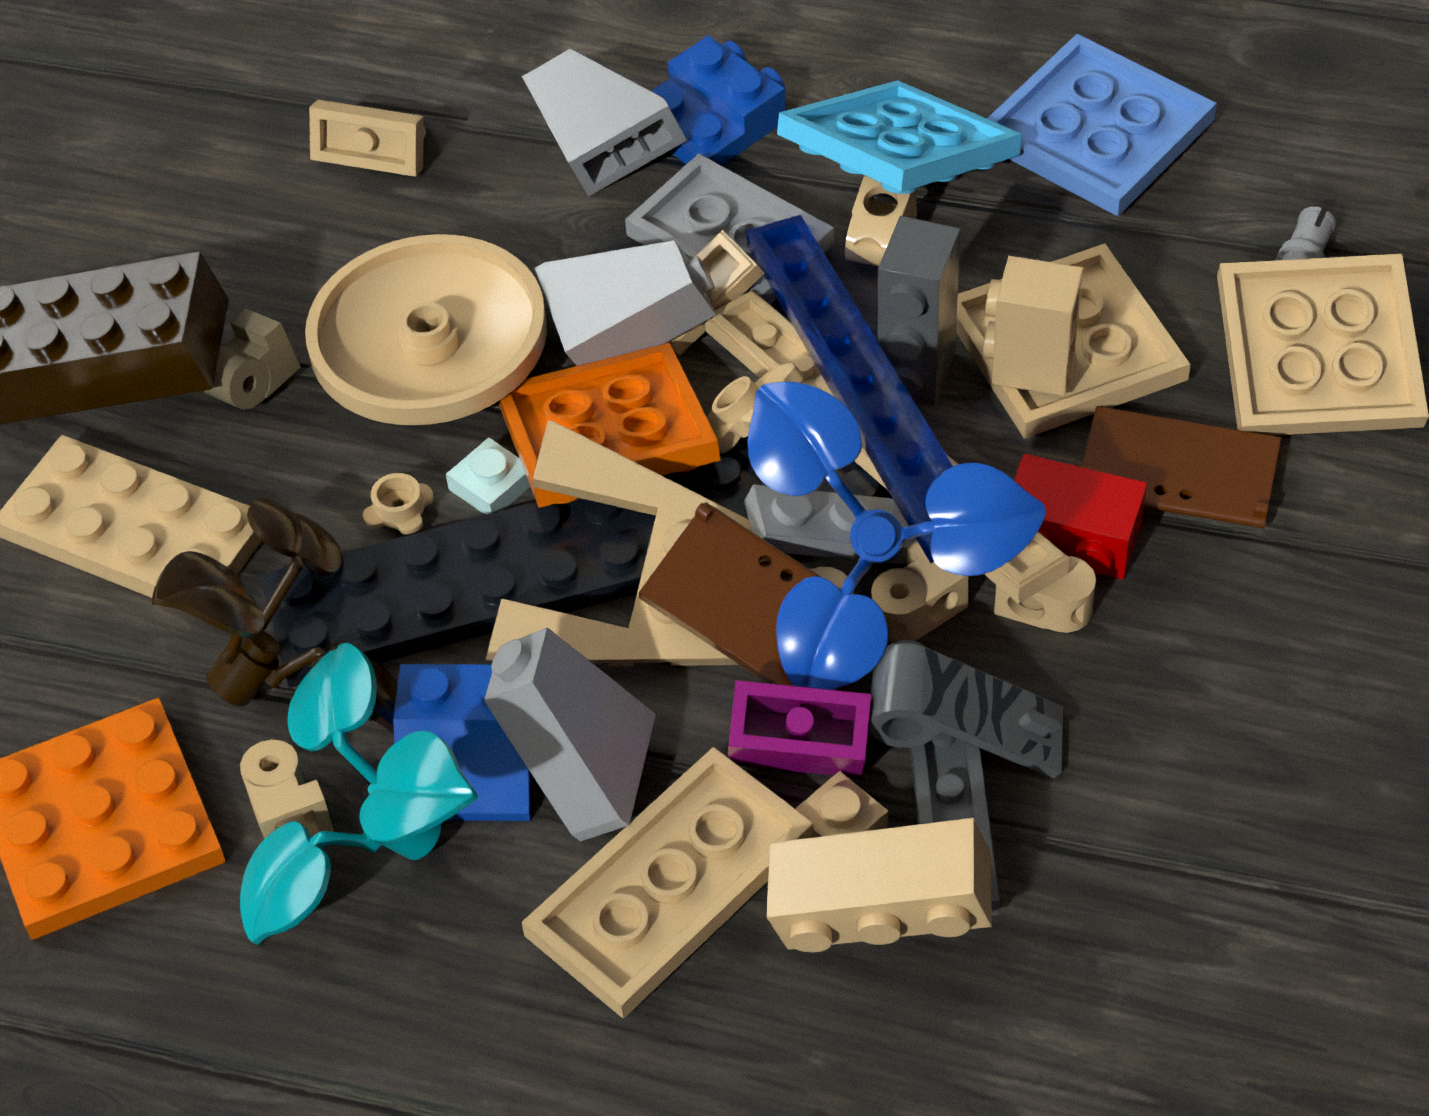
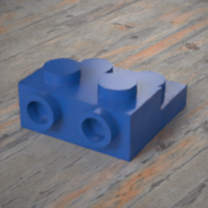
[651,35,785,166]

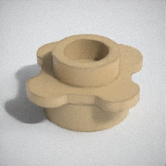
[363,473,434,535]

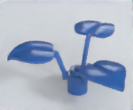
[747,382,1046,690]

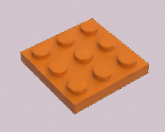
[498,342,721,508]
[0,697,226,940]

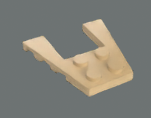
[486,420,769,667]

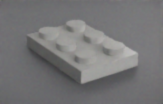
[625,153,834,305]

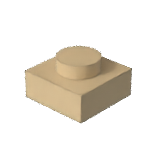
[796,771,888,838]

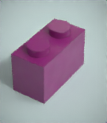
[728,680,871,778]

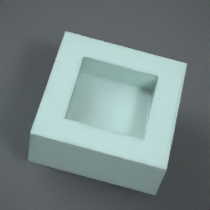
[446,437,530,515]

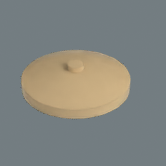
[305,234,547,425]

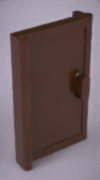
[1082,406,1281,529]
[638,502,823,686]

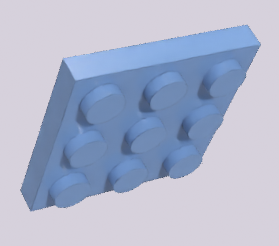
[987,34,1217,216]

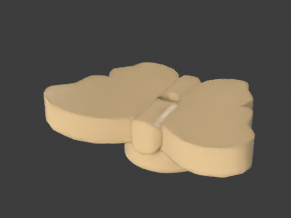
[707,363,805,454]

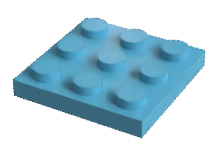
[777,80,1022,194]

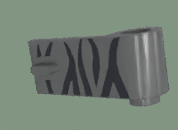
[869,640,1063,778]

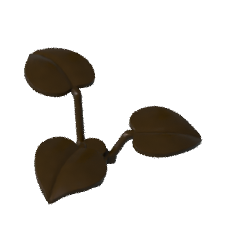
[152,498,398,734]

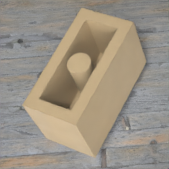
[983,256,1083,396]

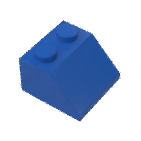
[393,664,534,821]

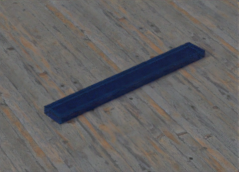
[746,215,953,563]

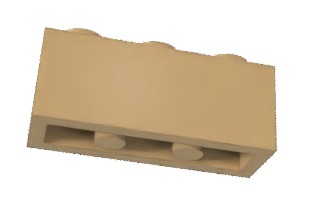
[767,818,992,953]

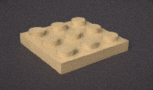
[956,243,1190,439]
[1217,254,1429,436]

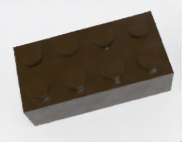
[0,251,229,424]

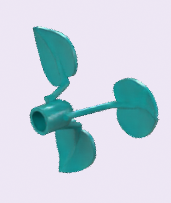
[240,643,478,945]

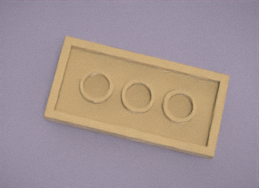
[0,435,262,598]
[522,747,814,1019]

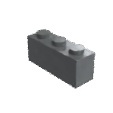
[877,216,960,406]

